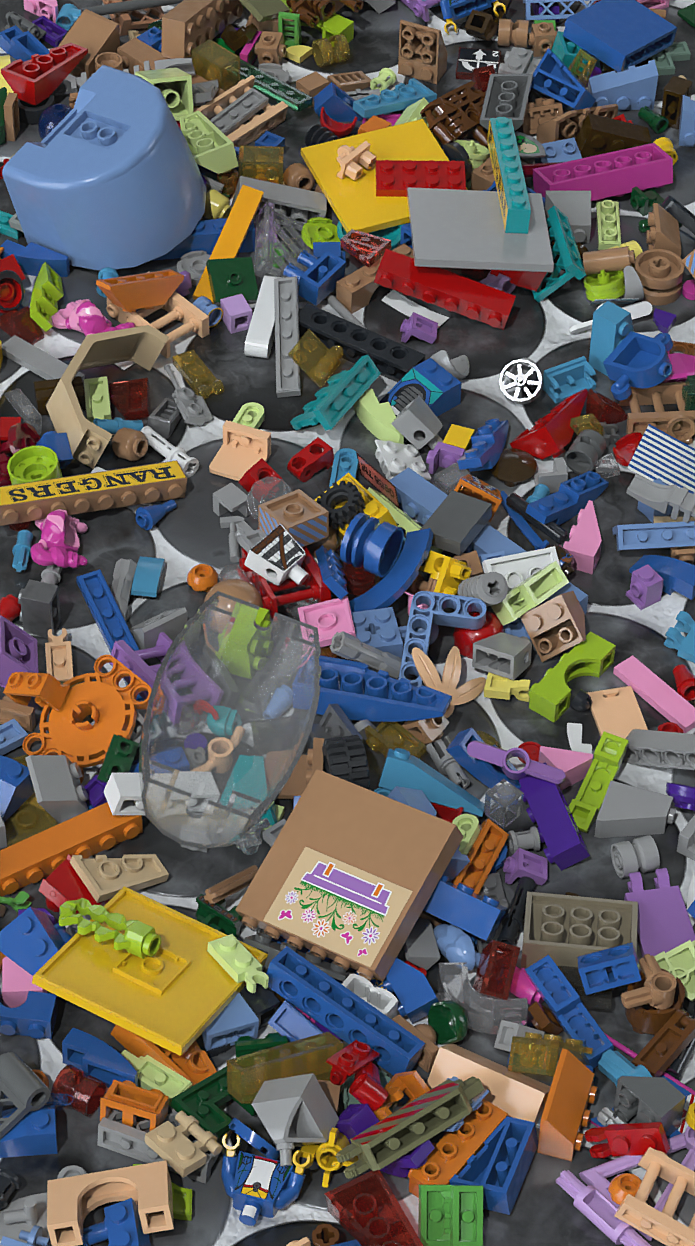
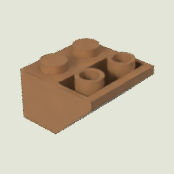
[646,203,681,258]
[520,591,586,662]

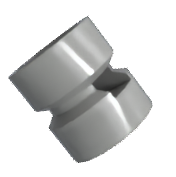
[611,835,660,878]

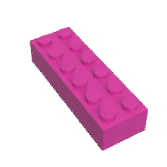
[533,143,673,201]

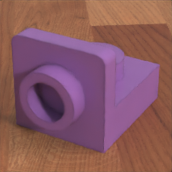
[400,312,438,344]
[426,441,465,475]
[503,848,547,886]

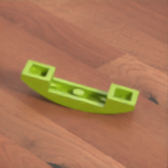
[569,731,629,833]

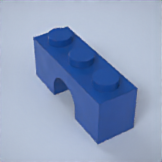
[0,988,58,1039]

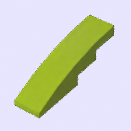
[30,262,64,332]

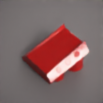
[39,854,112,915]

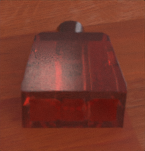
[473,940,520,1001]

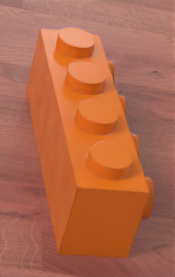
[408,1098,508,1198]

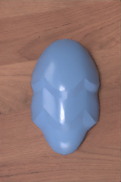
[433,924,482,971]

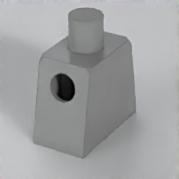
[391,395,443,450]
[472,633,532,680]

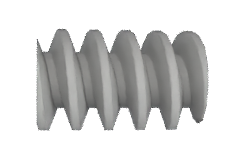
[457,572,508,607]

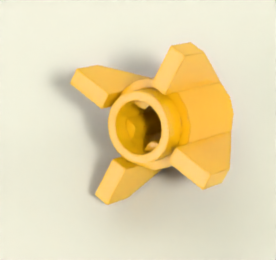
[300,1127,359,1188]

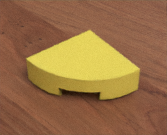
[285,45,312,64]

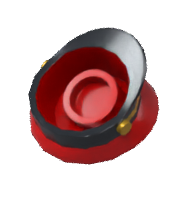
[0,270,25,314]

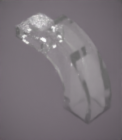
[438,962,528,1034]

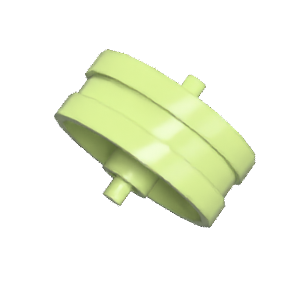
[453,140,490,170]

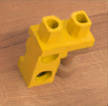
[406,550,472,595]

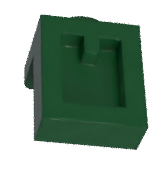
[630,186,664,216]

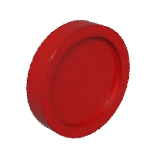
[518,741,541,764]

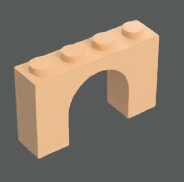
[47,1160,174,1246]

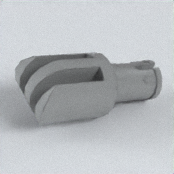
[425,736,470,789]

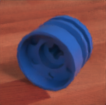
[340,512,404,577]

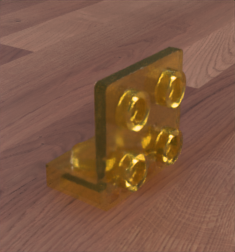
[508,1032,593,1077]

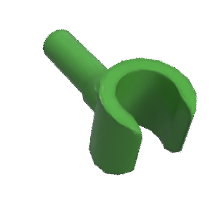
[0,891,31,912]

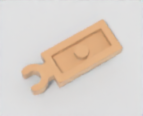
[45,628,74,686]

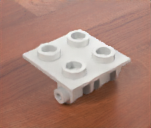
[375,439,431,480]

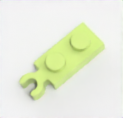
[83,376,112,423]
[207,934,269,993]

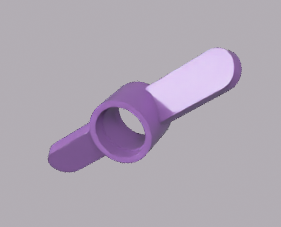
[467,741,566,784]

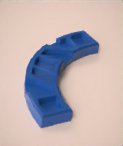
[349,528,433,612]

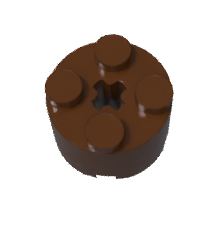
[625,969,685,1035]

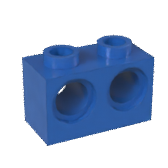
[577,942,641,995]

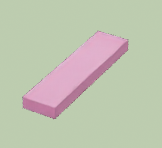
[613,655,695,733]

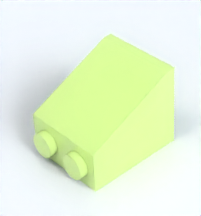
[135,68,194,121]

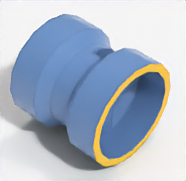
[193,296,223,328]

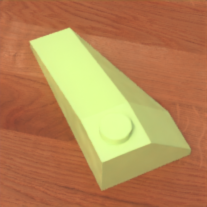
[179,110,239,174]

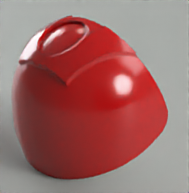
[320,107,358,139]

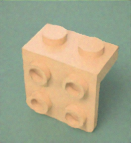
[209,420,271,481]

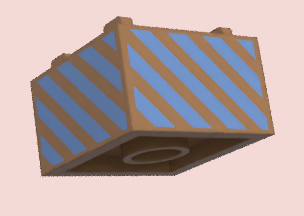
[258,489,329,547]

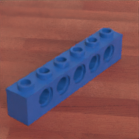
[266,946,425,1076]

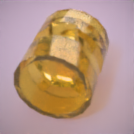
[312,33,350,67]

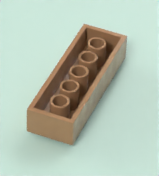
[161,0,243,59]

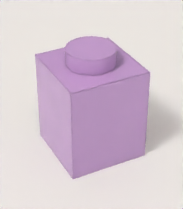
[220,294,252,334]

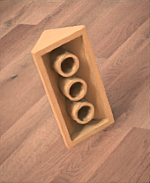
[426,1043,550,1125]

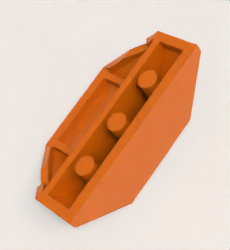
[96,269,184,312]

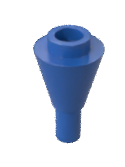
[135,500,176,530]

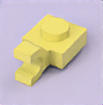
[484,672,531,702]

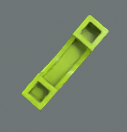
[281,0,354,51]
[528,631,616,723]

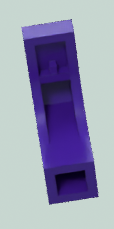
[335,1104,435,1178]

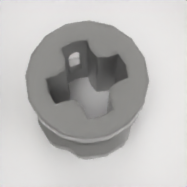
[508,826,540,855]

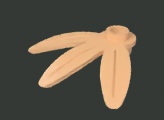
[412,646,486,718]

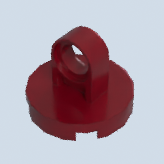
[0,422,41,461]

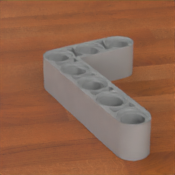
[623,729,695,770]

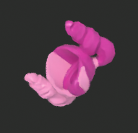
[52,299,135,336]
[30,509,88,568]

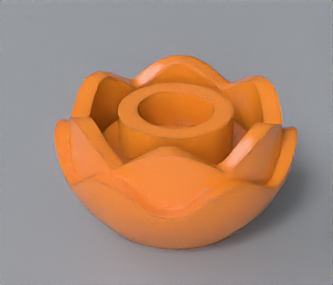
[187,564,218,592]
[608,1173,642,1205]

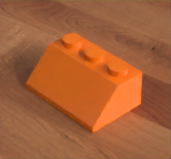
[537,1048,598,1161]

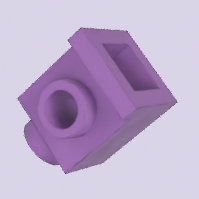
[626,564,664,610]

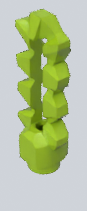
[59,898,161,959]

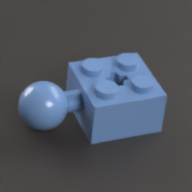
[351,607,439,669]

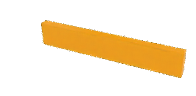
[193,185,264,304]

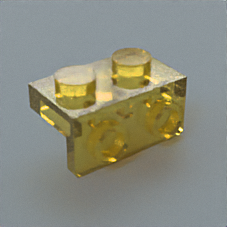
[364,722,427,759]

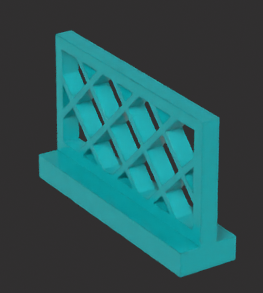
[532,206,586,302]

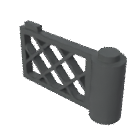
[0,1052,51,1139]

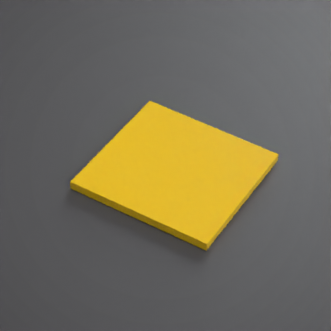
[301,119,468,238]
[32,886,268,1056]

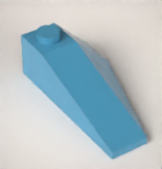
[379,748,485,817]

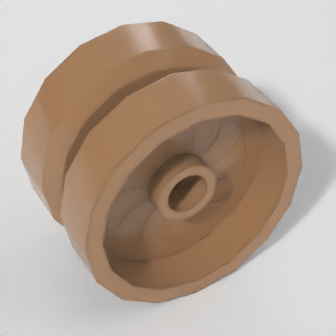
[634,249,685,306]

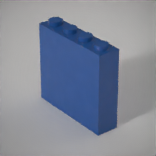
[563,0,677,72]

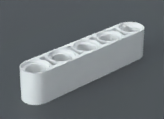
[244,275,283,359]

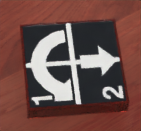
[456,47,501,81]

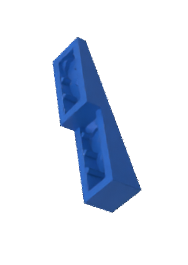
[525,955,614,1068]

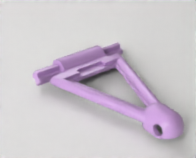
[556,1126,695,1246]

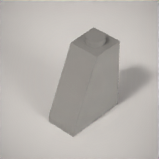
[594,781,676,838]

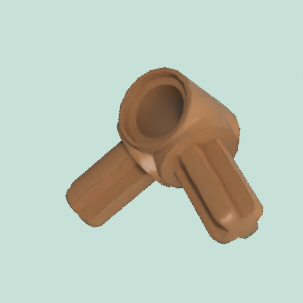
[621,954,677,1009]

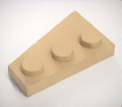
[70,854,169,903]

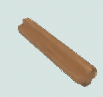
[204,865,259,904]

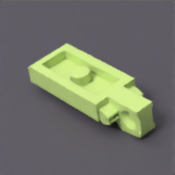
[121,1050,192,1106]

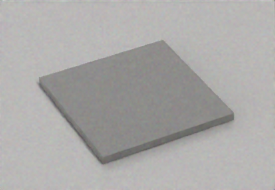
[407,187,554,272]

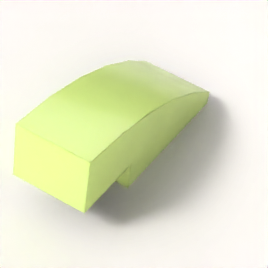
[354,388,404,444]
[491,561,569,626]

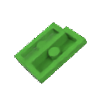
[418,1184,483,1246]

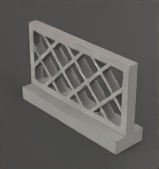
[97,1105,233,1184]

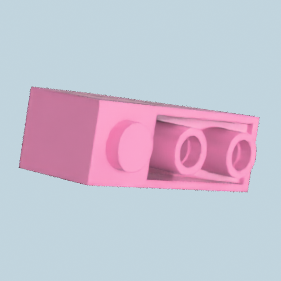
[563,500,602,574]

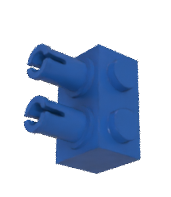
[283,250,346,306]
[83,1198,151,1246]

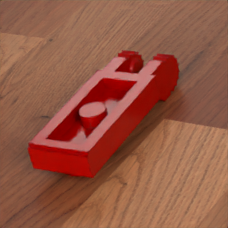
[584,1122,670,1158]

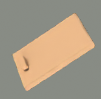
[588,686,648,739]

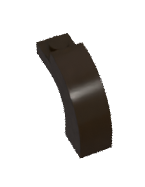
[465,0,512,41]

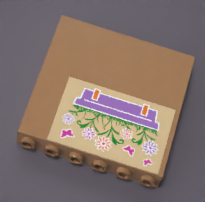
[235,769,464,982]

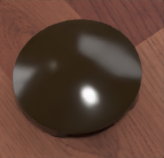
[489,448,537,487]

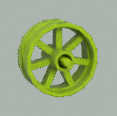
[584,270,625,301]

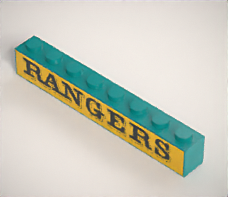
[487,117,531,234]

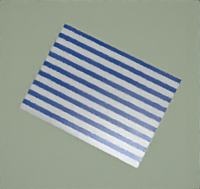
[627,424,695,494]

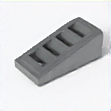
[147,398,182,439]

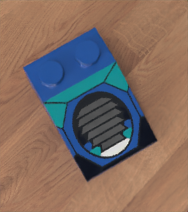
[379,358,462,417]

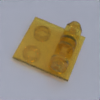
[288,329,343,388]

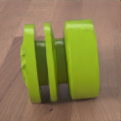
[7,446,62,485]

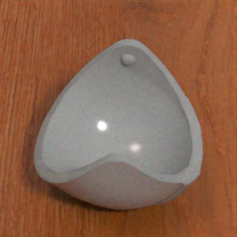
[430,350,469,381]

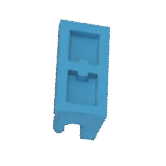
[542,356,596,403]

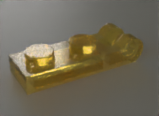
[172,350,224,399]

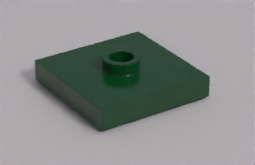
[206,257,259,305]

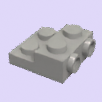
[498,47,541,91]

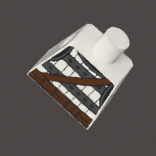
[244,524,309,585]

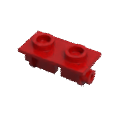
[326,1040,380,1085]

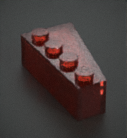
[324,1170,423,1246]

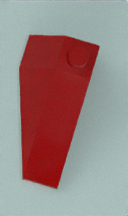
[1,43,88,105]
[509,388,588,459]

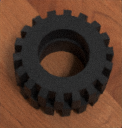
[322,735,370,790]

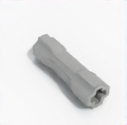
[111,558,137,621]
[330,631,402,679]

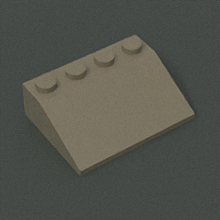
[521,891,638,975]

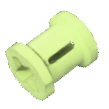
[370,68,397,94]

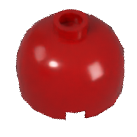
[453,610,504,659]

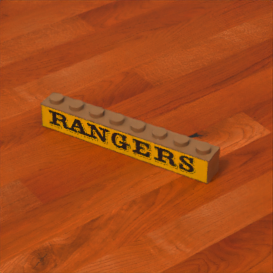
[0,460,187,526]

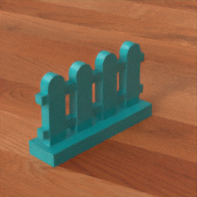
[290,355,381,431]

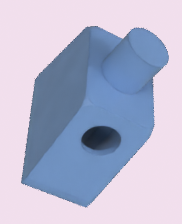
[202,993,259,1051]

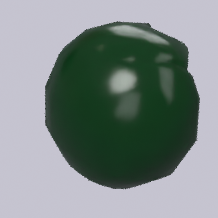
[428,1000,468,1044]

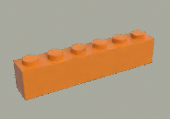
[0,802,143,897]

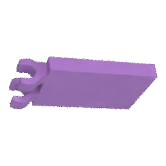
[624,868,695,957]

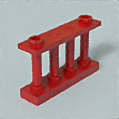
[239,546,331,621]

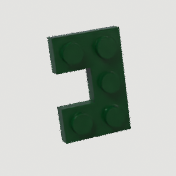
[171,1061,262,1138]

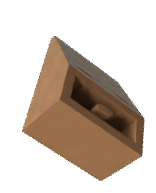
[398,20,447,84]

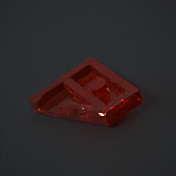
[108,378,149,420]

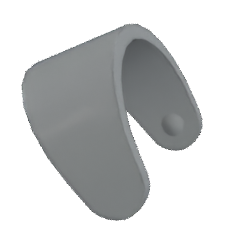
[620,266,644,301]

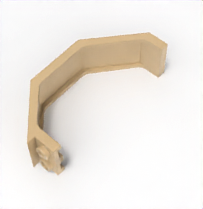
[46,325,169,469]

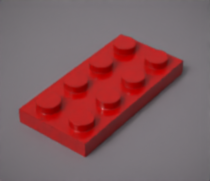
[375,160,466,197]

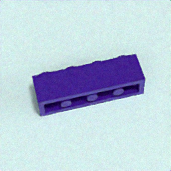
[518,762,590,871]

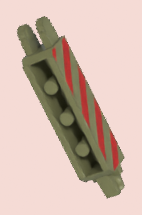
[336,1077,485,1179]

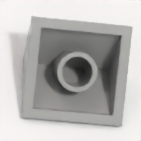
[129,607,188,650]

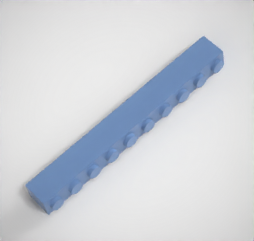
[389,467,588,614]

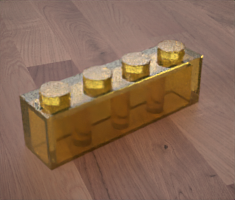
[227,1031,343,1104]

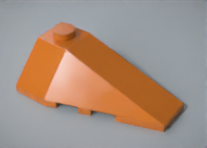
[110,1025,217,1086]

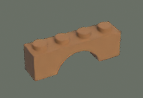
[336,244,414,314]

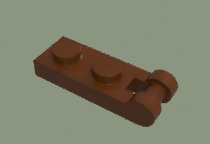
[632,1009,695,1077]

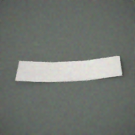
[382,290,449,329]

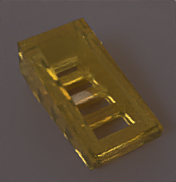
[569,49,597,87]

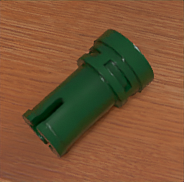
[638,106,669,134]

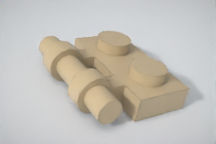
[145,1111,222,1178]

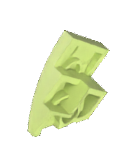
[654,940,695,1001]

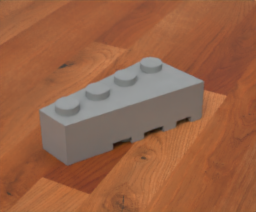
[230,176,327,228]

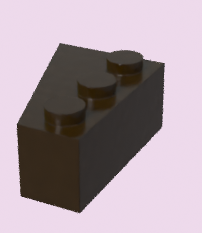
[575,113,652,158]

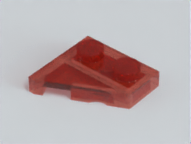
[341,229,391,267]

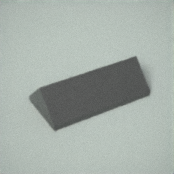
[480,74,533,132]

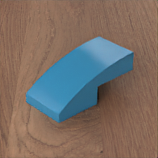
[131,556,165,597]

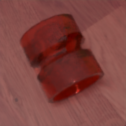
[343,562,375,595]
[51,1064,107,1117]

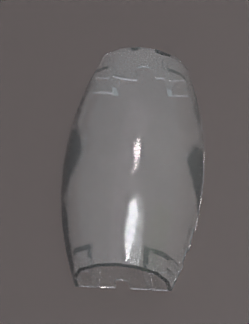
[139,591,321,849]

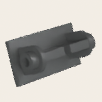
[4,11,46,40]

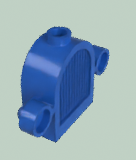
[603,331,673,401]

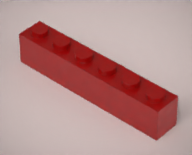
[374,249,516,330]

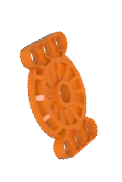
[22,654,156,784]

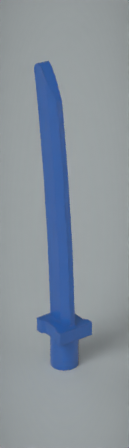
[500,491,549,550]

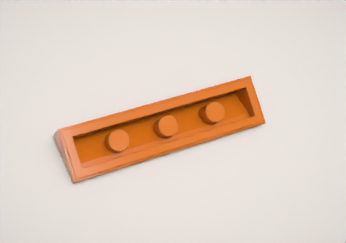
[451,818,509,895]

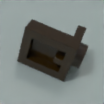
[221,23,258,52]

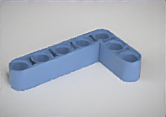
[398,591,486,687]

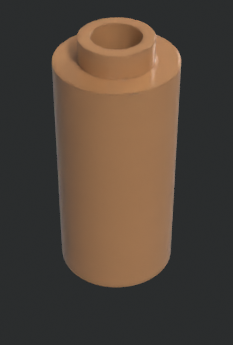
[583,246,636,275]

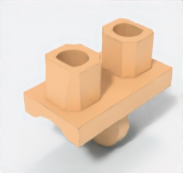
[337,141,377,181]

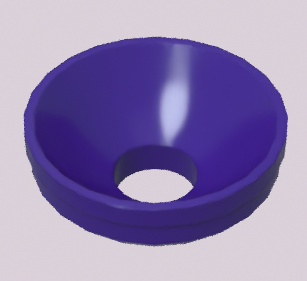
[665,782,695,811]

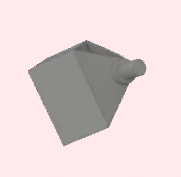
[252,1073,339,1167]

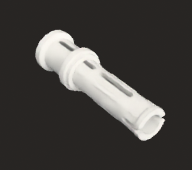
[141,426,199,478]

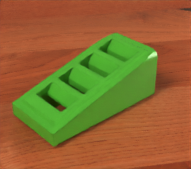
[278,11,302,48]

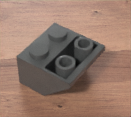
[613,1076,686,1138]

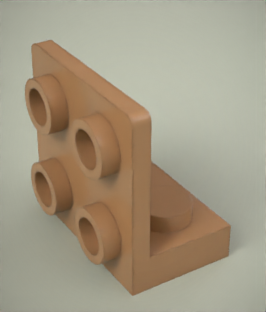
[520,97,563,135]
[270,738,324,799]

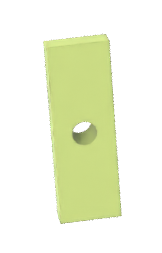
[596,200,621,250]

